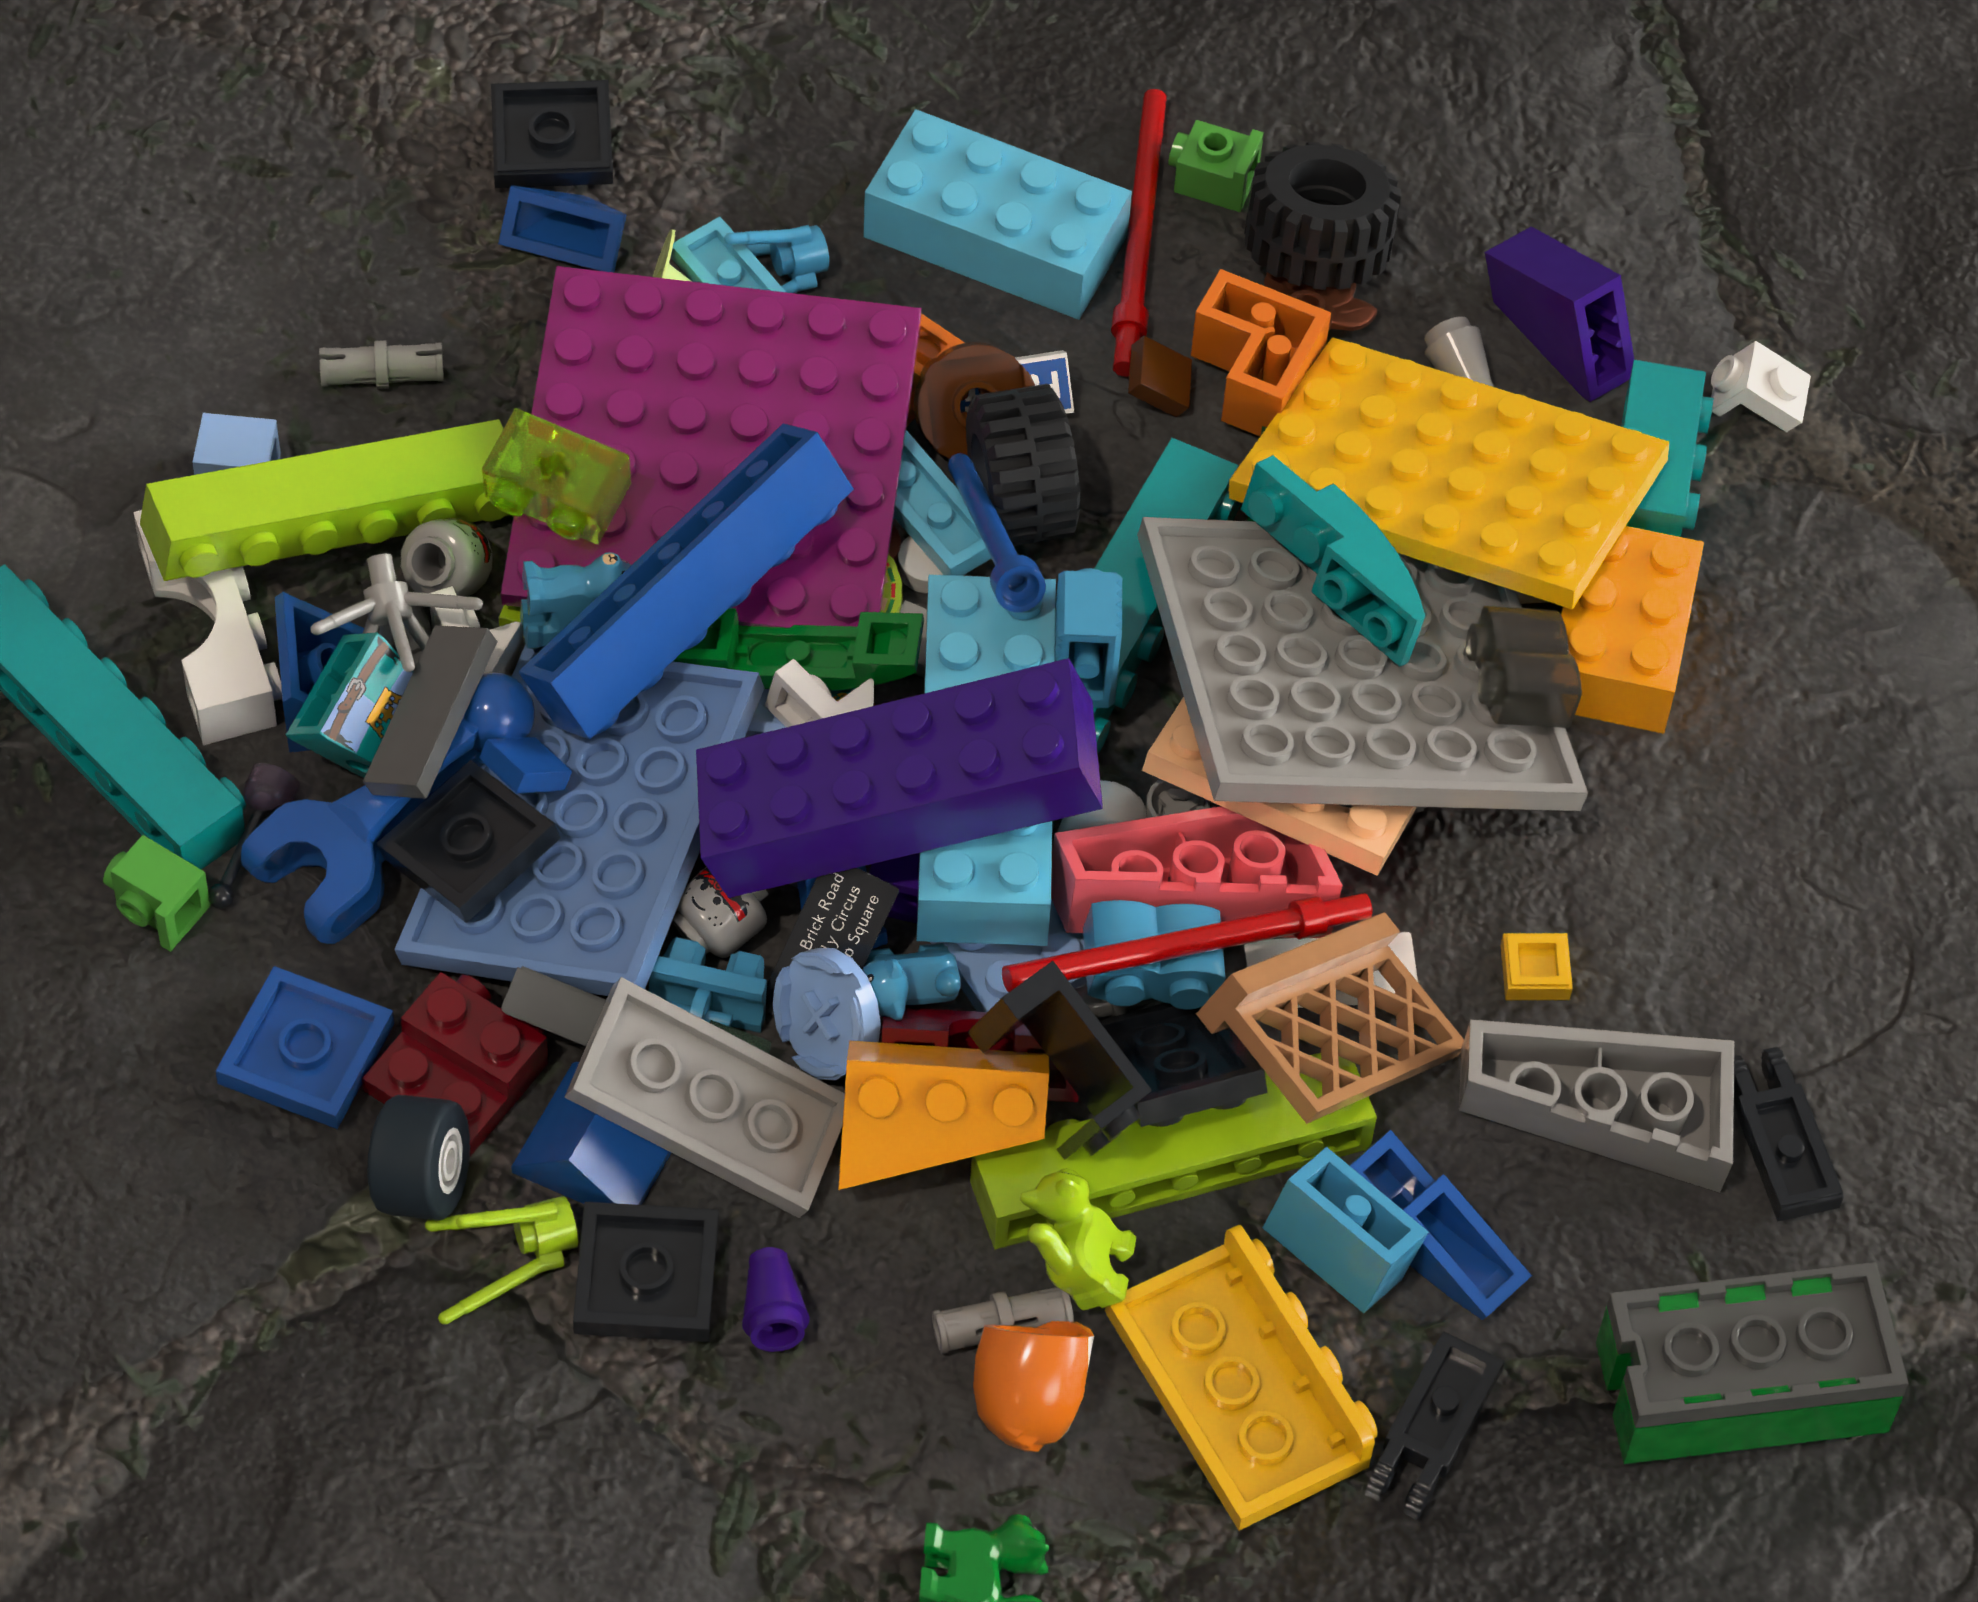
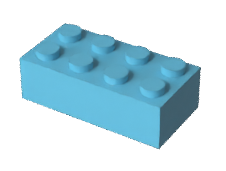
[863,109,1132,320]

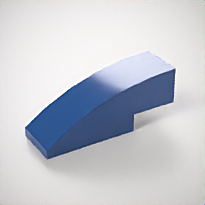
[1349,1130,1532,1320]

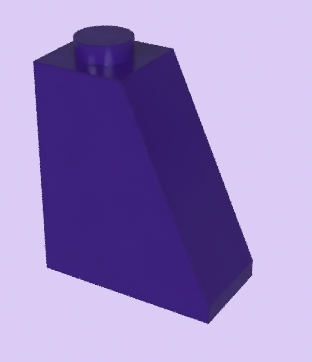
[1484,226,1634,402]

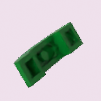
[673,608,924,691]

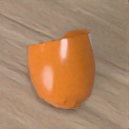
[973,1321,1094,1452]

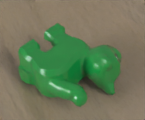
[919,1514,1049,1602]

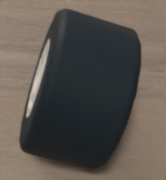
[367,1095,470,1220]

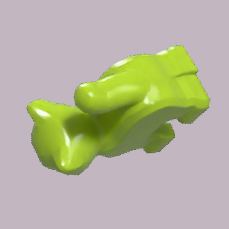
[1020,1168,1136,1311]

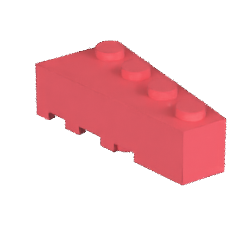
[1051,806,1343,938]

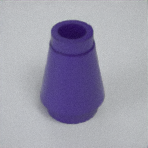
[742,1247,810,1352]

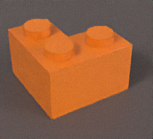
[1191,269,1331,436]

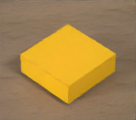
[1500,933,1573,1000]

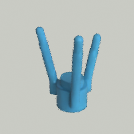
[724,225,829,293]

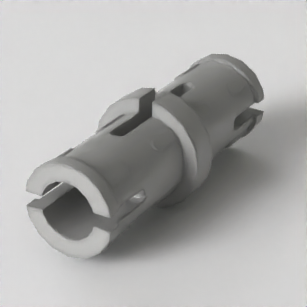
[319,340,444,389]
[932,1287,1074,1354]

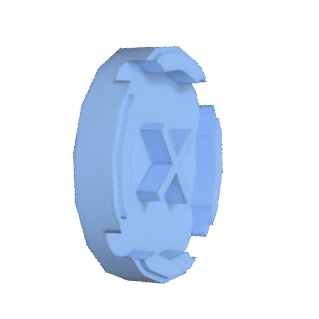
[773,948,881,1080]

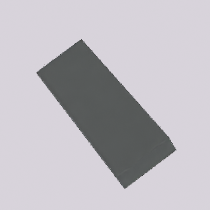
[363,625,498,799]

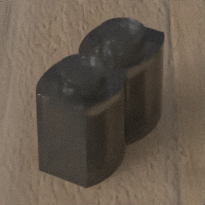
[1466,605,1582,728]

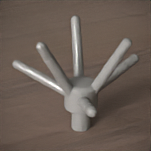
[311,554,483,672]

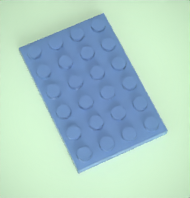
[394,644,764,996]

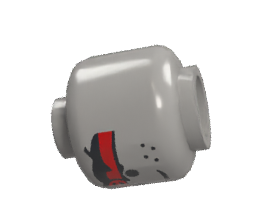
[400,518,493,597]
[672,867,768,958]

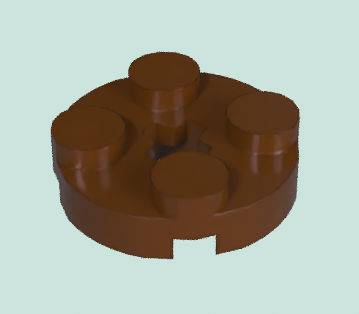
[914,342,1035,459]

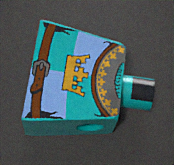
[286,632,414,778]

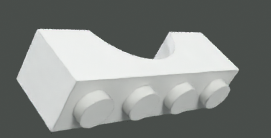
[133,510,282,746]

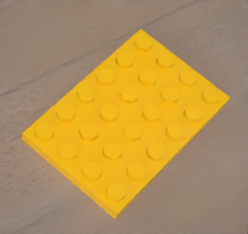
[1229,337,1669,610]

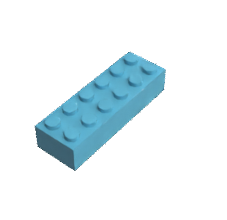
[917,574,1056,946]

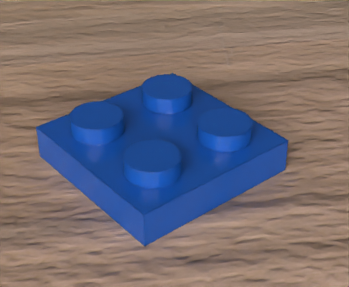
[216,966,395,1129]

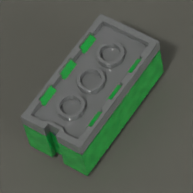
[1596,1262,1909,1464]

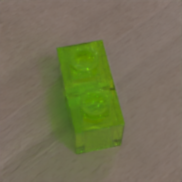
[482,408,631,545]

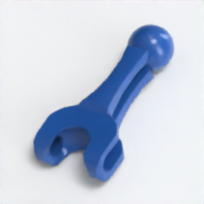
[241,672,535,944]

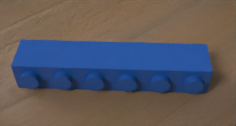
[518,423,854,740]

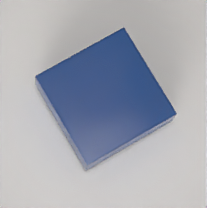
[479,737,572,794]

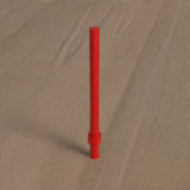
[1111,89,1167,377]
[1002,893,1372,992]

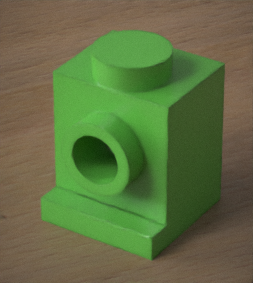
[1168,120,1264,212]
[103,835,211,952]

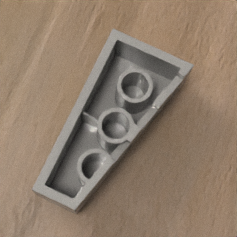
[1459,1019,1734,1193]

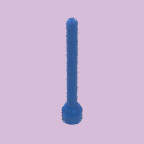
[948,453,1046,612]

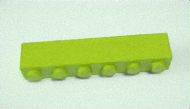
[140,419,522,581]
[970,1053,1377,1250]

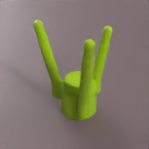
[425,1196,578,1325]

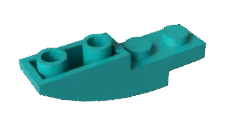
[1241,455,1425,667]

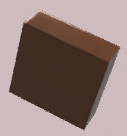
[1128,335,1192,417]

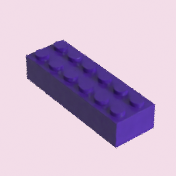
[696,658,1103,898]

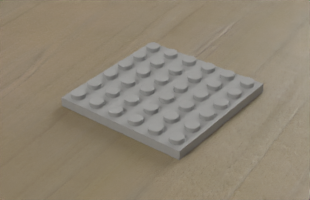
[1137,517,1588,811]

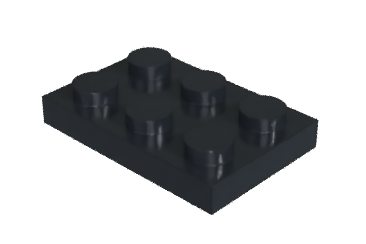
[1099,1003,1268,1127]

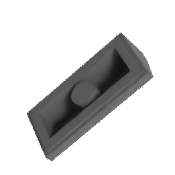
[501,966,606,1046]

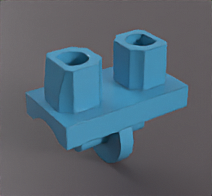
[649,937,767,1033]

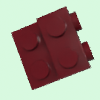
[362,972,549,1157]

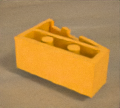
[838,1040,1049,1190]

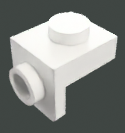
[1711,341,1811,432]

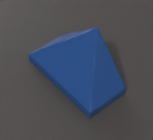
[498,185,627,273]

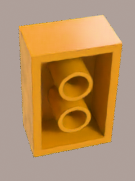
[1547,526,1704,734]

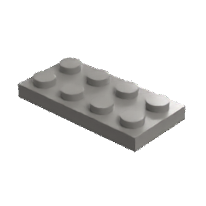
[565,977,845,1218]

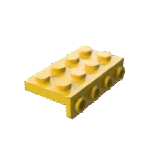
[1105,1224,1378,1531]

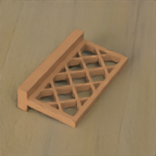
[1196,912,1464,1124]

